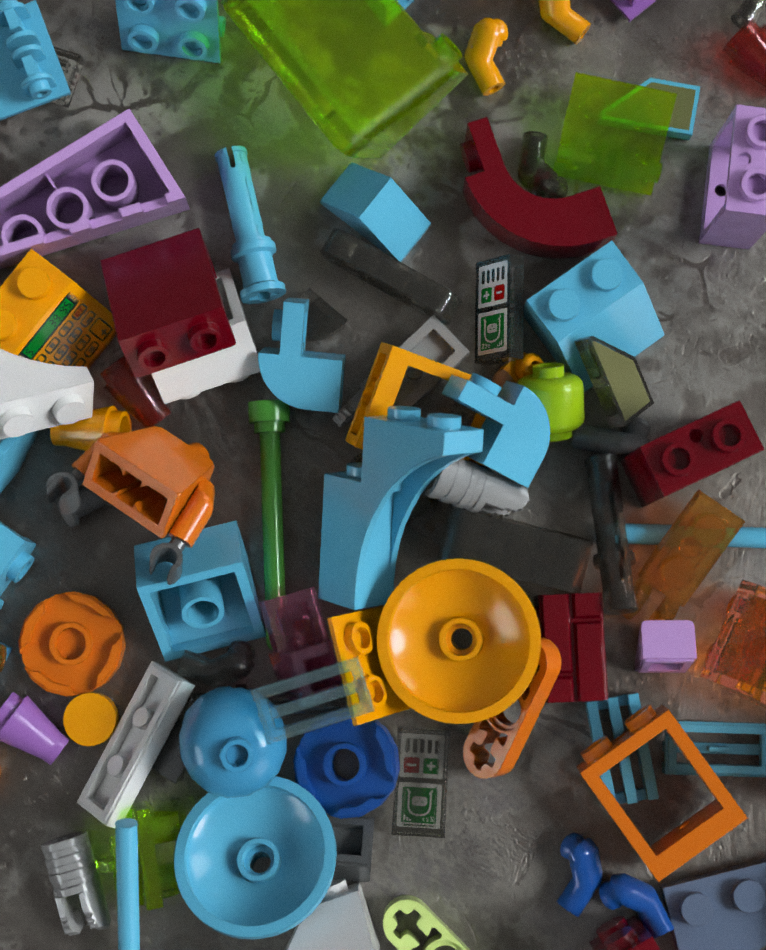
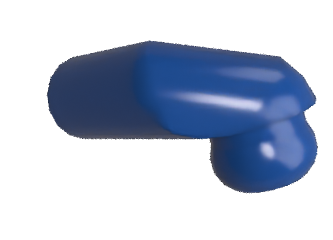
[556,833,603,917]
[599,873,675,939]

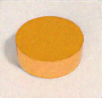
[63,692,119,746]

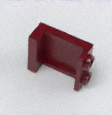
[100,228,236,378]

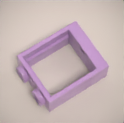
[699,104,766,249]

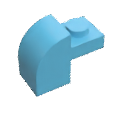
[258,297,346,413]
[441,373,550,488]

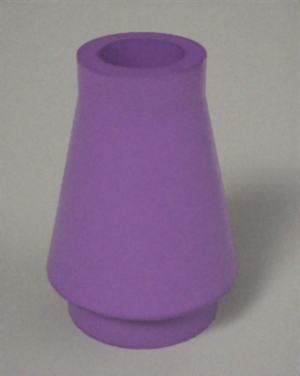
[0,692,70,765]

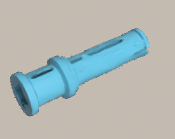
[215,145,286,304]

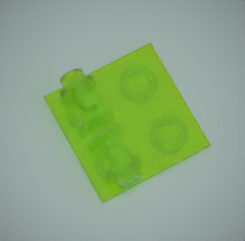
[552,72,677,196]

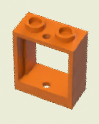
[576,704,748,882]

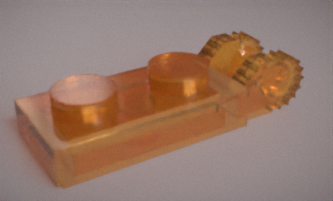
[619,489,745,620]

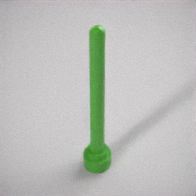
[248,400,290,652]

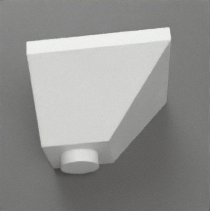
[285,878,380,950]

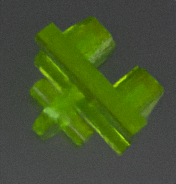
[96,806,180,911]

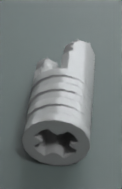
[424,458,531,518]
[41,830,111,936]

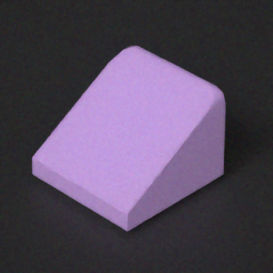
[635,620,697,673]

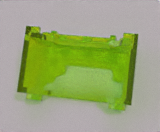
[221,0,468,158]

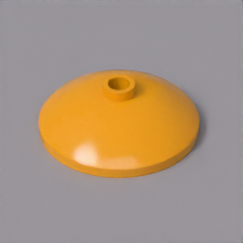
[377,558,541,724]

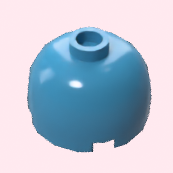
[179,686,287,798]

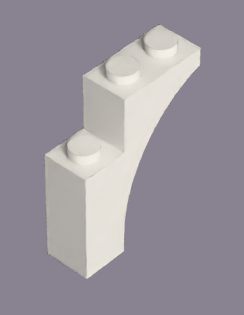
[0,349,94,440]

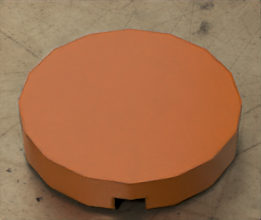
[18,591,126,697]

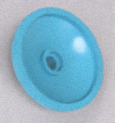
[174,776,337,940]

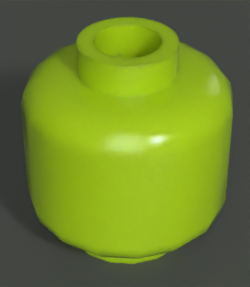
[516,362,585,442]

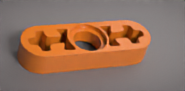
[463,637,561,779]

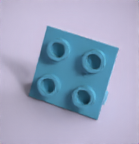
[0,0,71,121]
[115,0,226,63]

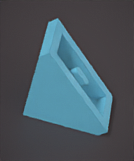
[320,162,431,265]

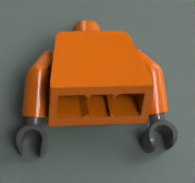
[46,426,215,585]

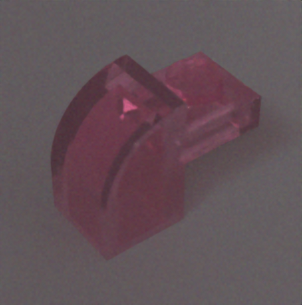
[259,587,345,706]

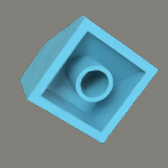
[521,240,665,393]
[134,520,266,662]

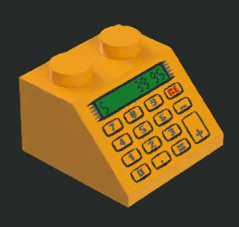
[0,248,116,369]

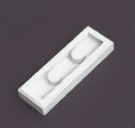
[77,661,195,828]

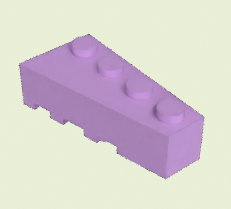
[0,109,190,269]

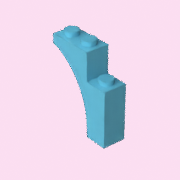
[318,406,484,610]

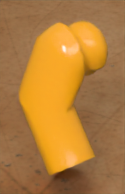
[539,0,591,45]
[464,17,508,96]

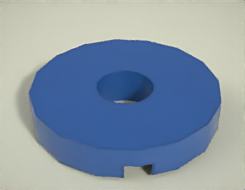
[293,711,400,819]

